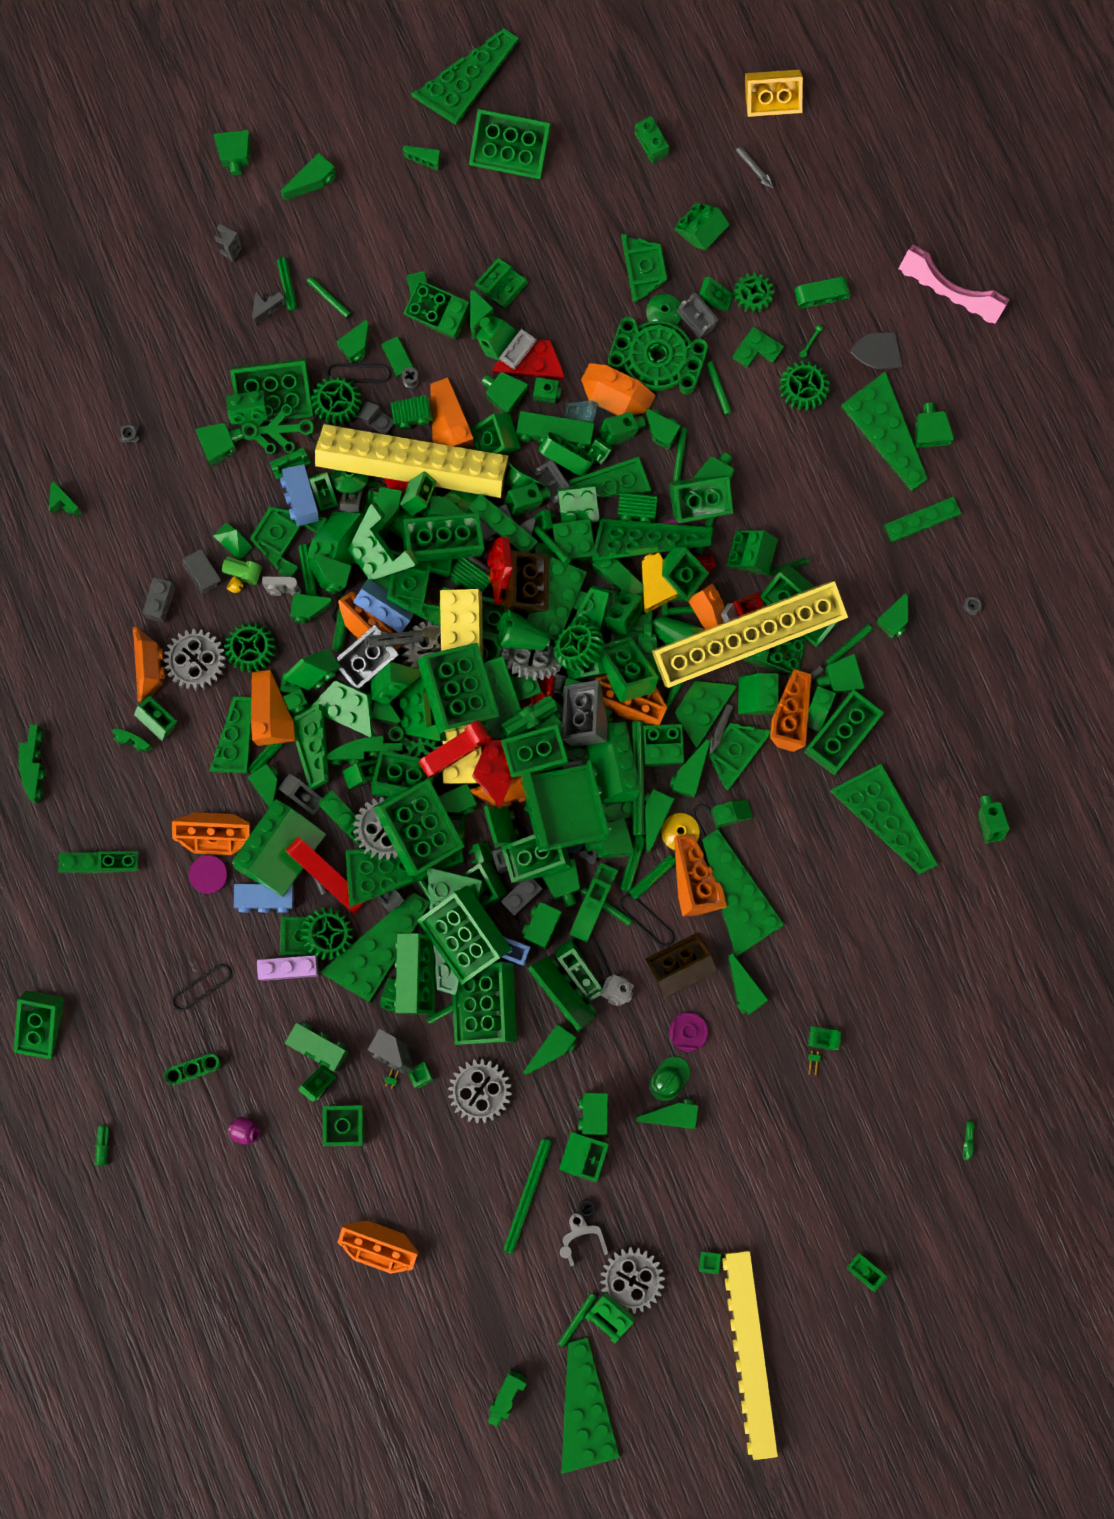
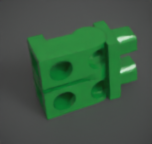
[488,1369,528,1427]

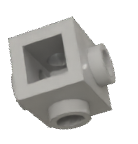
[600,974,634,1006]

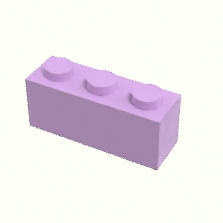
[257,955,319,981]

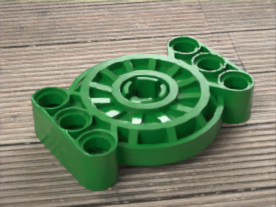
[608,317,708,395]

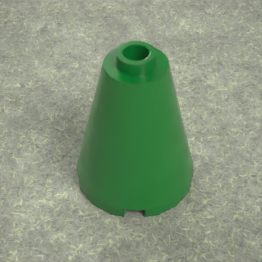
[495,610,550,651]
[652,616,705,645]

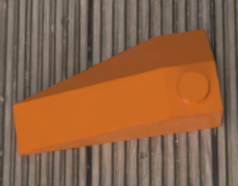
[251,670,296,746]
[770,670,812,752]

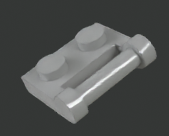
[262,577,301,596]

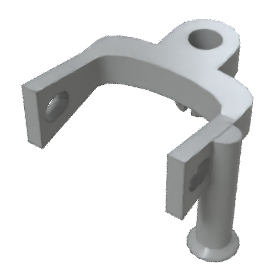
[560,1213,608,1267]

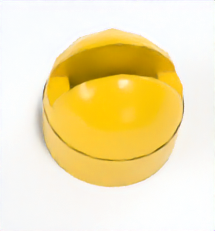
[227,576,243,593]

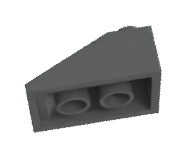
[336,625,400,690]
[562,680,608,747]

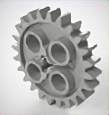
[402,621,441,678]
[164,629,227,691]
[501,641,562,680]
[353,797,398,860]
[448,1059,512,1124]
[600,1247,665,1314]

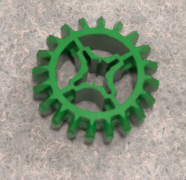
[779,360,830,411]
[311,375,362,426]
[224,621,276,673]
[553,621,605,672]
[300,907,353,960]

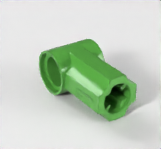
[222,557,263,585]

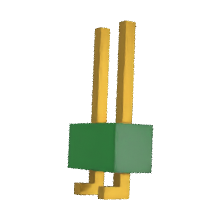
[808,1051,821,1075]
[384,1068,399,1089]

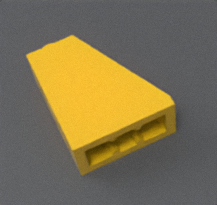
[642,553,680,613]

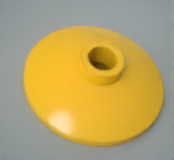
[661,813,700,850]

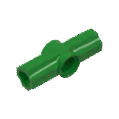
[500,696,558,738]

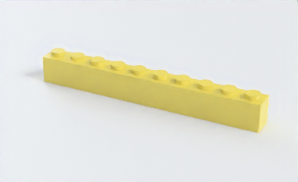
[722,1250,778,1460]

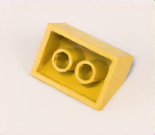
[745,70,803,117]

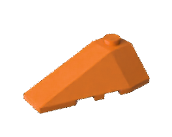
[430,377,474,448]
[688,584,725,630]
[674,835,726,917]

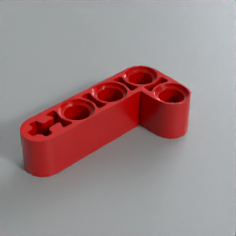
[418,720,492,778]

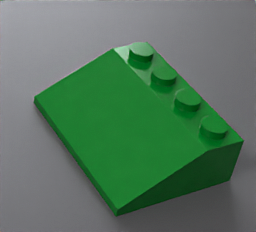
[469,108,552,179]
[230,357,313,426]
[417,643,499,735]
[372,778,464,876]
[232,799,326,897]
[417,885,512,984]
[528,956,596,1032]
[452,962,517,1045]

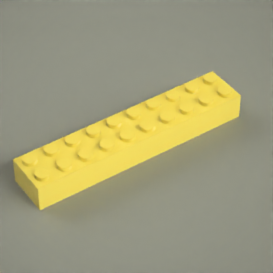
[315,424,508,498]
[652,581,848,688]
[440,589,485,784]

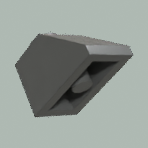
[278,773,322,816]

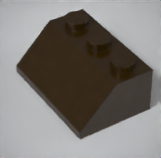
[505,550,549,615]
[645,933,717,998]

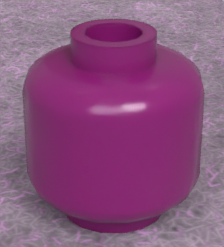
[229,1117,260,1145]

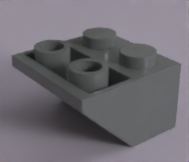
[368,1029,414,1074]

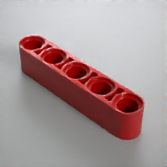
[285,836,366,914]

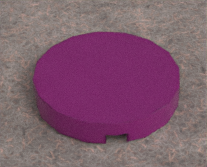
[189,855,228,894]
[669,1013,708,1052]

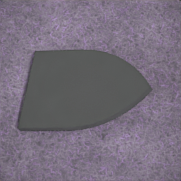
[850,332,903,369]

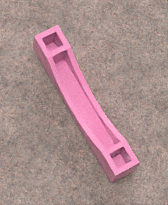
[898,244,1010,324]

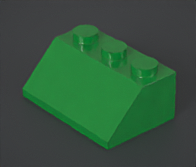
[372,750,435,798]

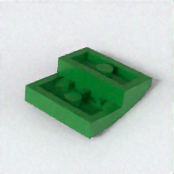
[474,258,528,310]

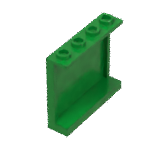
[521,760,611,853]

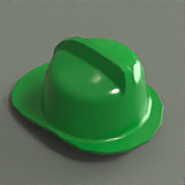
[505,462,546,489]
[650,1057,690,1101]

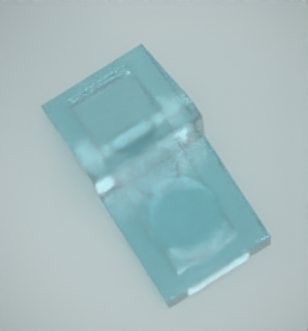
[564,400,598,423]

